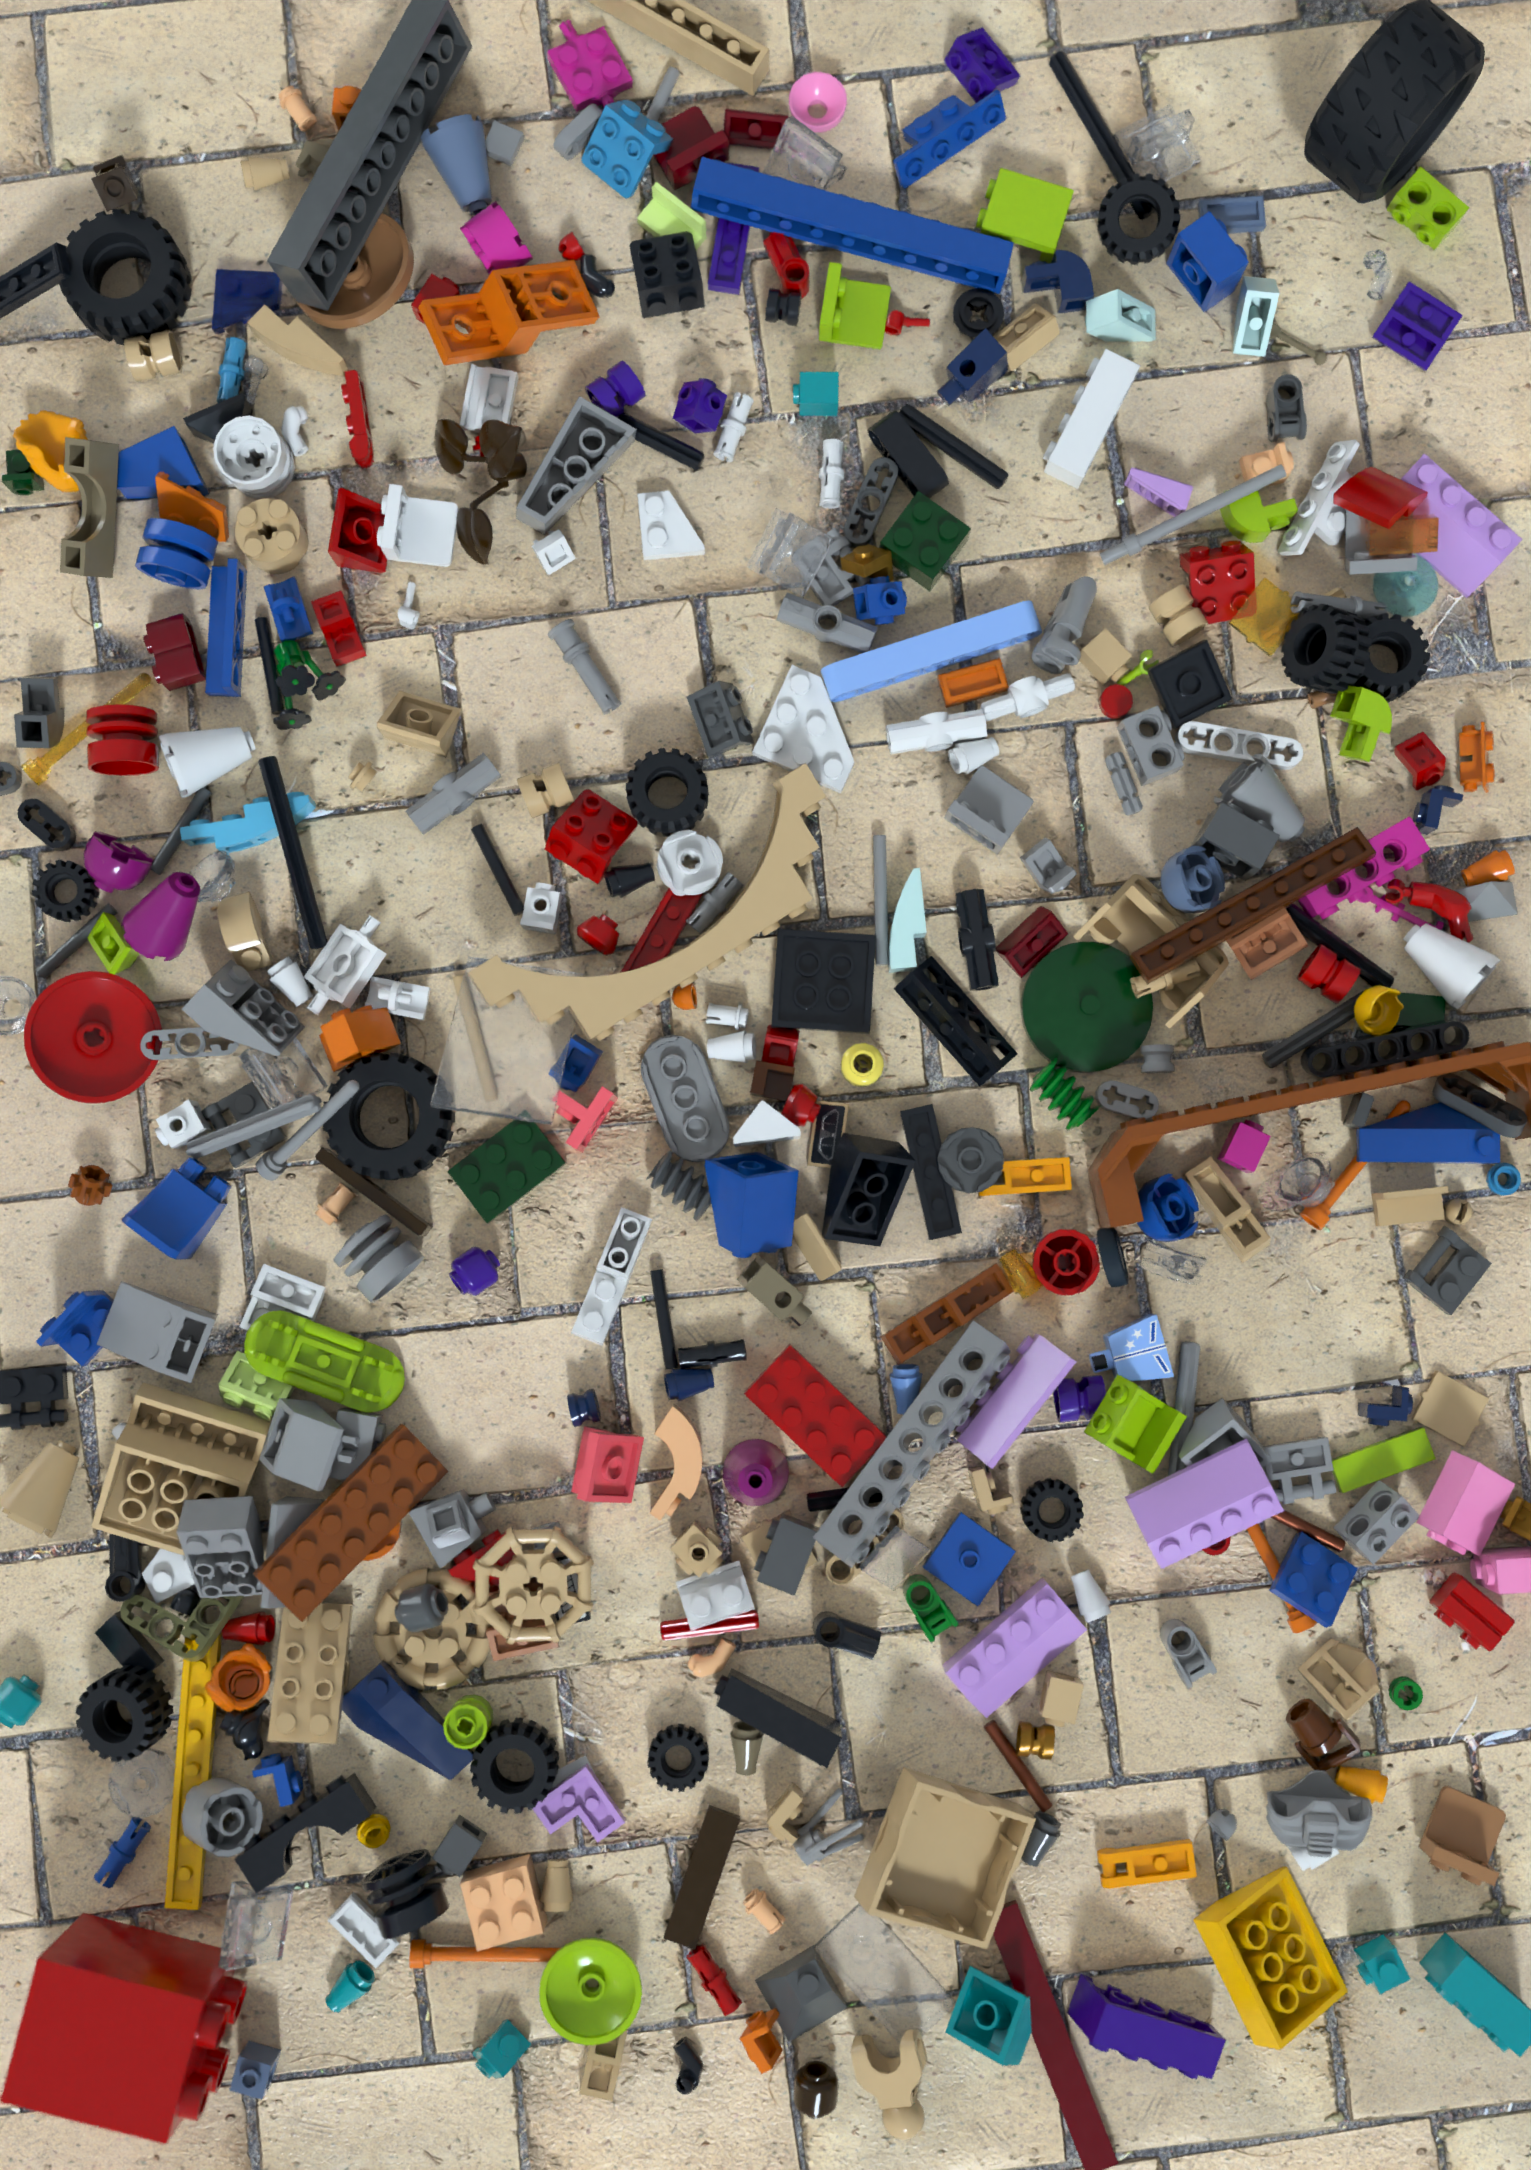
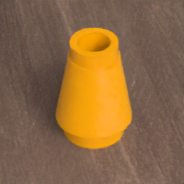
[1334,1765,1388,1804]

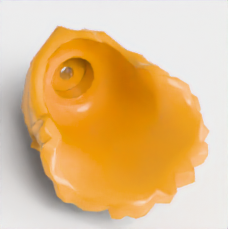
[13,410,88,493]

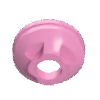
[789,72,847,132]

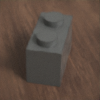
[754,1513,819,1596]

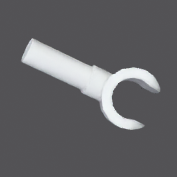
[397,582,419,630]

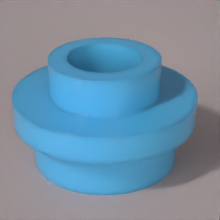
[1486,1163,1521,1196]

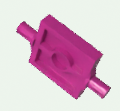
[547,20,633,112]

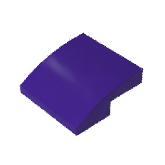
[1372,282,1463,372]

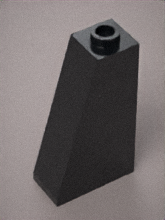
[714,1668,842,1768]

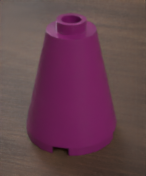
[121,872,200,961]
[723,1439,789,1506]

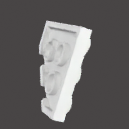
[752,665,854,794]

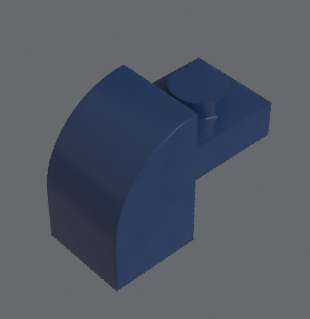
[1021,250,1094,314]

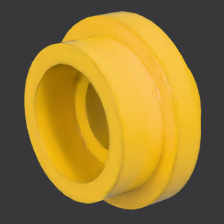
[356,1814,391,1848]

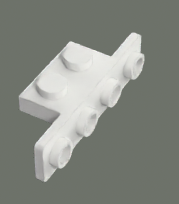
[1277,439,1360,556]

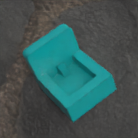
[472,2019,531,2079]

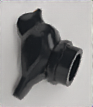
[219,1699,270,1761]

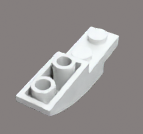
[571,1207,652,1346]

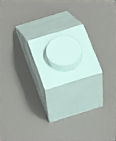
[1233,276,1280,357]
[1085,289,1156,342]

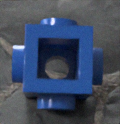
[853,576,907,625]

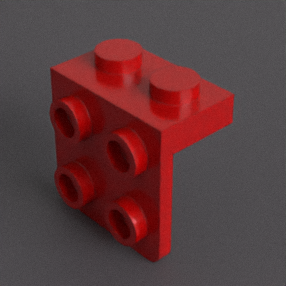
[1179,540,1256,624]
[544,789,638,884]

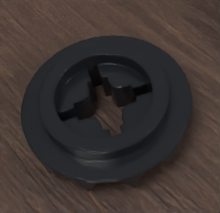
[953,288,1004,341]

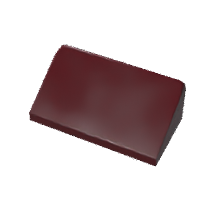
[723,108,789,151]
[996,906,1068,978]

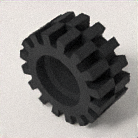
[32,860,99,922]
[1020,1478,1084,1542]
[648,1724,709,1792]

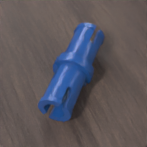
[94,1817,151,1888]

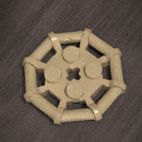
[473,1526,594,1645]

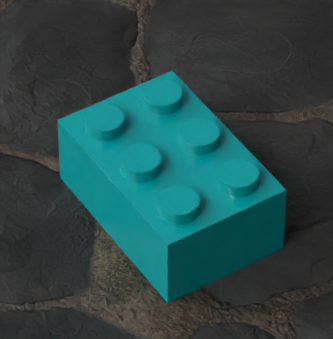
[1419,1932,1531,2057]

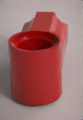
[763,232,810,299]

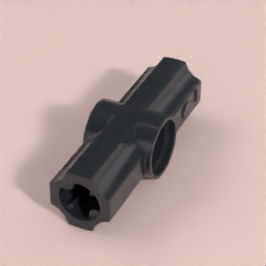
[955,889,999,991]

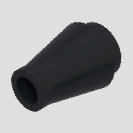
[604,862,655,898]

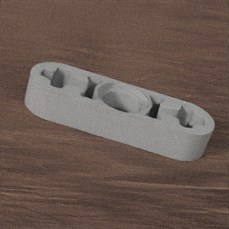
[140,1027,239,1060]

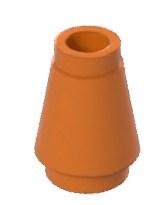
[1461,850,1515,887]

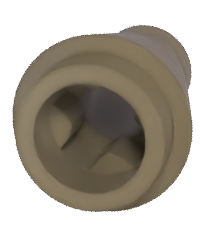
[730,1721,764,1775]

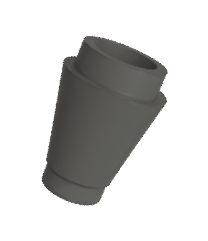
[1021,1811,1061,1867]

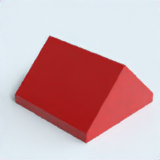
[328,488,387,573]

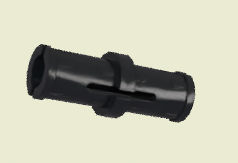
[678,1339,747,1369]

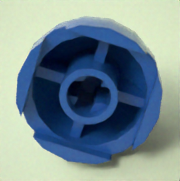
[1137,1174,1199,1242]

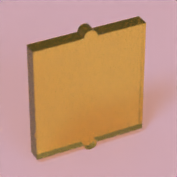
[1228,577,1299,657]

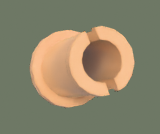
[278,86,317,131]
[315,1182,357,1225]
[743,1888,786,1935]

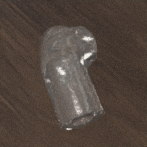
[1363,249,1392,300]

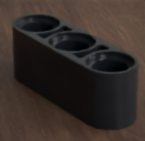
[867,410,949,499]

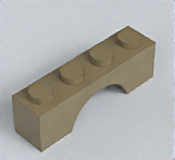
[60,437,119,578]

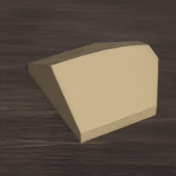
[1298,1639,1380,1721]

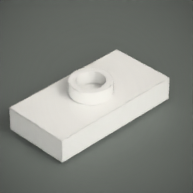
[327,1892,402,1968]

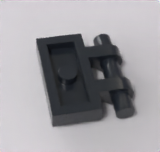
[0,1365,68,1430]

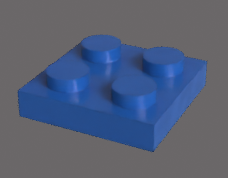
[1269,1532,1358,1628]

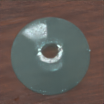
[1373,554,1438,617]

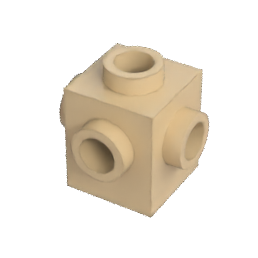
[670,1520,723,1577]

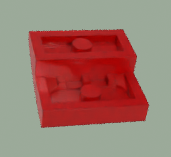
[1333,466,1428,529]

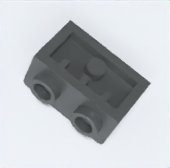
[687,681,754,758]

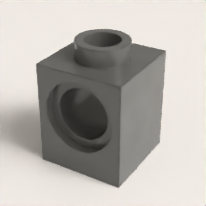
[432,1815,487,1877]

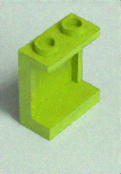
[976,168,1074,263]
[1084,1374,1187,1474]

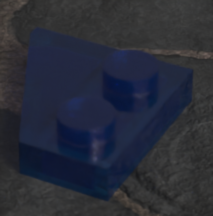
[212,269,282,334]

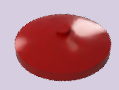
[24,971,162,1104]

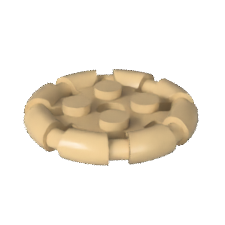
[373,1567,490,1690]

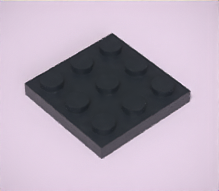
[771,929,876,1034]

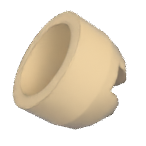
[1443,1198,1473,1225]

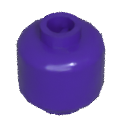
[449,1247,500,1296]

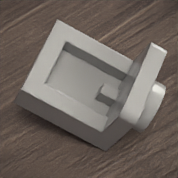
[1020,838,1077,894]

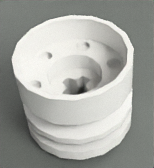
[213,415,295,499]

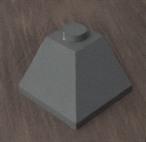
[755,1945,848,2042]

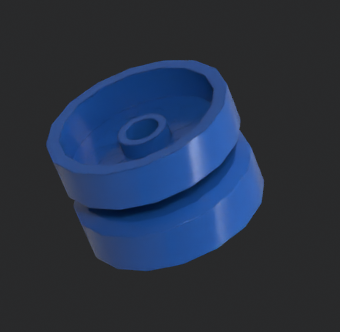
[135,518,218,590]

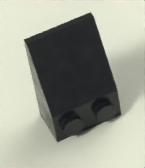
[822,1133,916,1247]

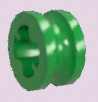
[1389,1676,1423,1711]

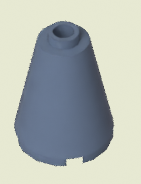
[421,114,492,216]

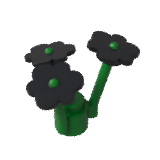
[273,640,346,730]

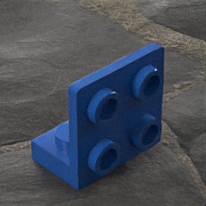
[36,1290,114,1366]

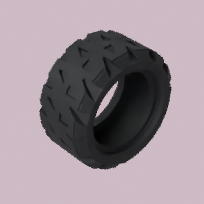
[1304,0,1485,204]

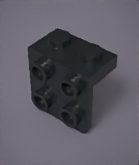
[630,232,705,318]

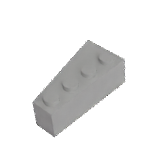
[516,396,637,535]

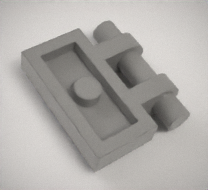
[791,528,871,606]
[1263,1436,1336,1505]

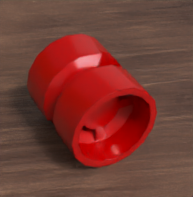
[1297,944,1361,1004]

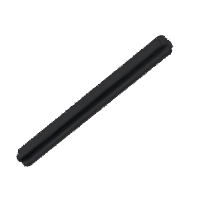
[1049,51,1155,220]
[259,756,327,949]

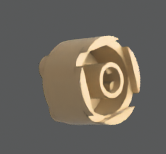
[235,498,308,574]

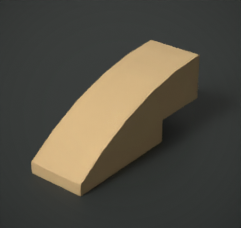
[247,304,349,376]
[1184,1156,1271,1263]

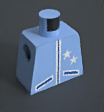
[1089,1314,1174,1381]

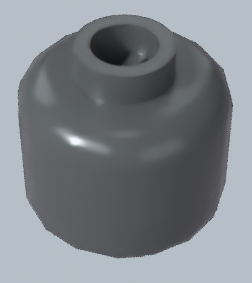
[395,1584,448,1633]

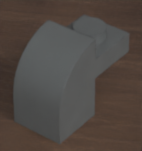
[14,676,64,748]

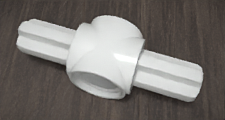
[981,673,1075,721]

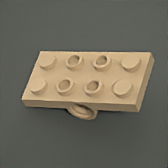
[267,1603,353,1745]

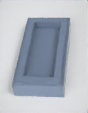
[1198,195,1266,234]

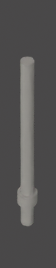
[1100,464,1287,565]

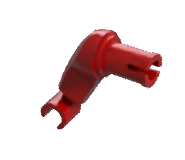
[1385,879,1474,943]

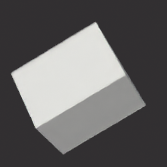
[733,1100,801,1147]

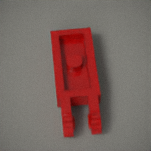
[341,370,374,469]

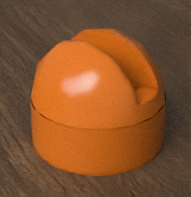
[672,983,697,1010]

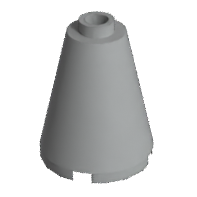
[1214,753,1305,843]

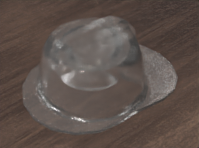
[1258,1152,1335,1211]

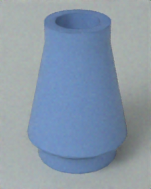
[889,1364,923,1415]

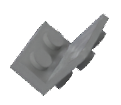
[1345,510,1417,575]
[944,766,1034,855]

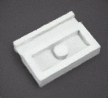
[459,364,518,433]
[676,1560,755,1631]

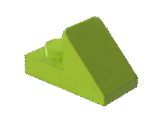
[87,912,140,975]

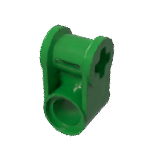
[903,1574,959,1643]

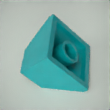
[945,1966,1032,2066]

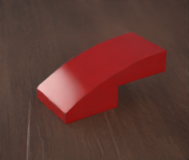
[311,590,367,667]

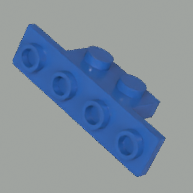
[893,89,1006,188]

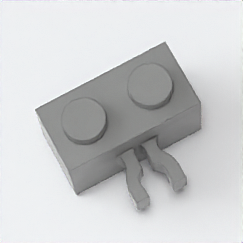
[329,1408,386,1480]

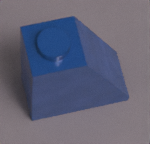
[117,426,210,499]

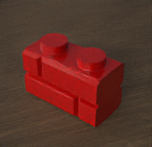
[1429,1572,1515,1652]

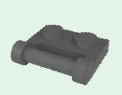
[201,1082,287,1168]
[1403,1226,1492,1315]

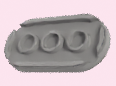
[641,1035,729,1162]

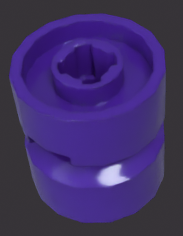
[585,360,646,418]
[1053,1375,1106,1423]

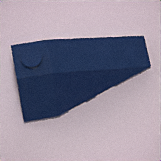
[342,1660,474,1780]

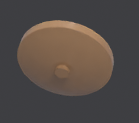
[295,213,414,329]

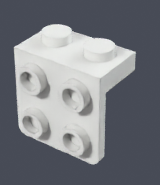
[377,484,459,567]

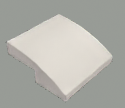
[239,1264,326,1331]

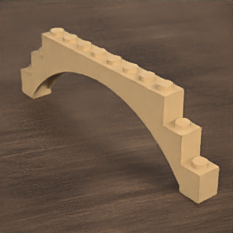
[467,763,826,1041]

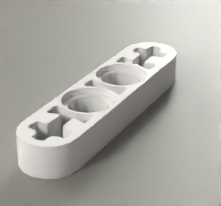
[1175,721,1303,770]

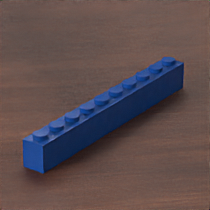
[691,157,1014,294]

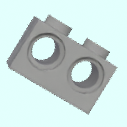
[1117,705,1184,786]
[1333,1480,1420,1565]

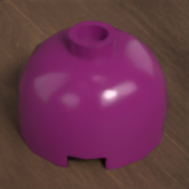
[83,831,153,893]

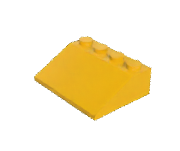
[1193,1867,1348,2050]

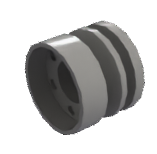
[333,1214,424,1303]

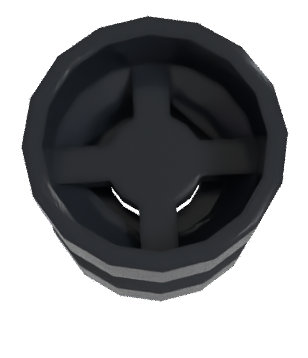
[765,288,802,326]

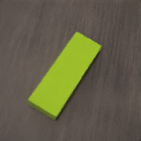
[1332,1427,1436,1493]

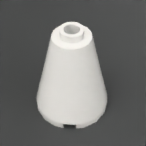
[158,727,256,798]
[1403,923,1501,1011]

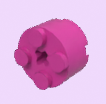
[460,201,533,275]

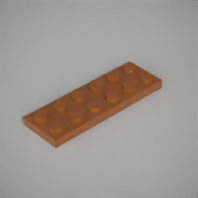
[252,1424,449,1622]

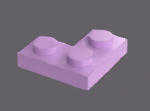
[533,1764,626,1843]

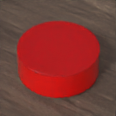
[1099,684,1133,719]

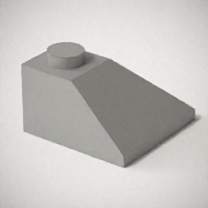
[1179,1398,1272,1468]

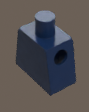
[937,328,1008,406]

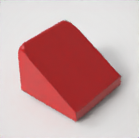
[761,1025,800,1067]

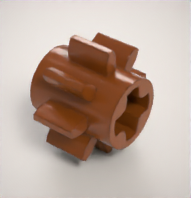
[68,1165,113,1206]

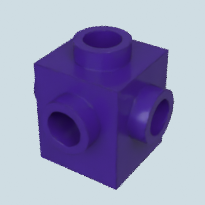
[673,378,727,433]

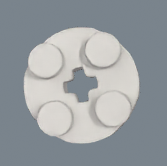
[657,830,723,896]

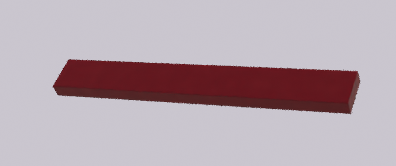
[993,1899,1119,2170]

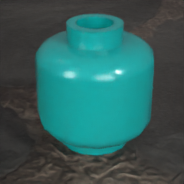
[0,1674,42,1729]

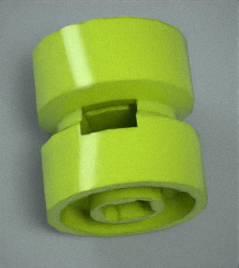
[443,1694,493,1749]

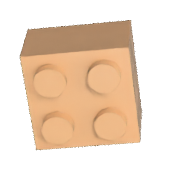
[460,1853,548,1951]

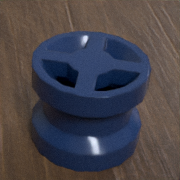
[567,1388,601,1427]

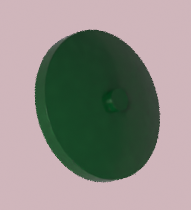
[1021,942,1153,1073]

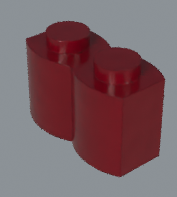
[143,613,206,691]

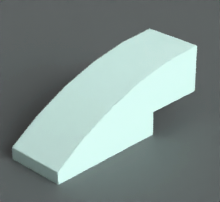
[888,868,927,973]

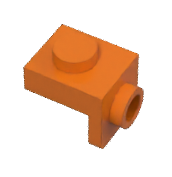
[739,2008,783,2074]

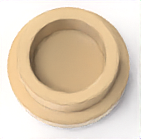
[348,761,377,792]

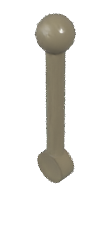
[1269,324,1327,365]

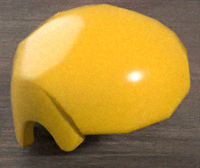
[1354,985,1404,1036]

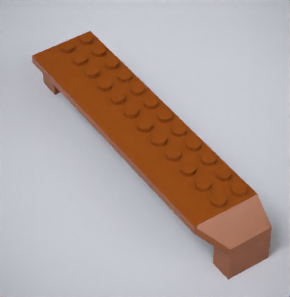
[1088,1041,1531,1229]

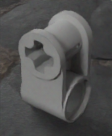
[1160,1619,1217,1689]

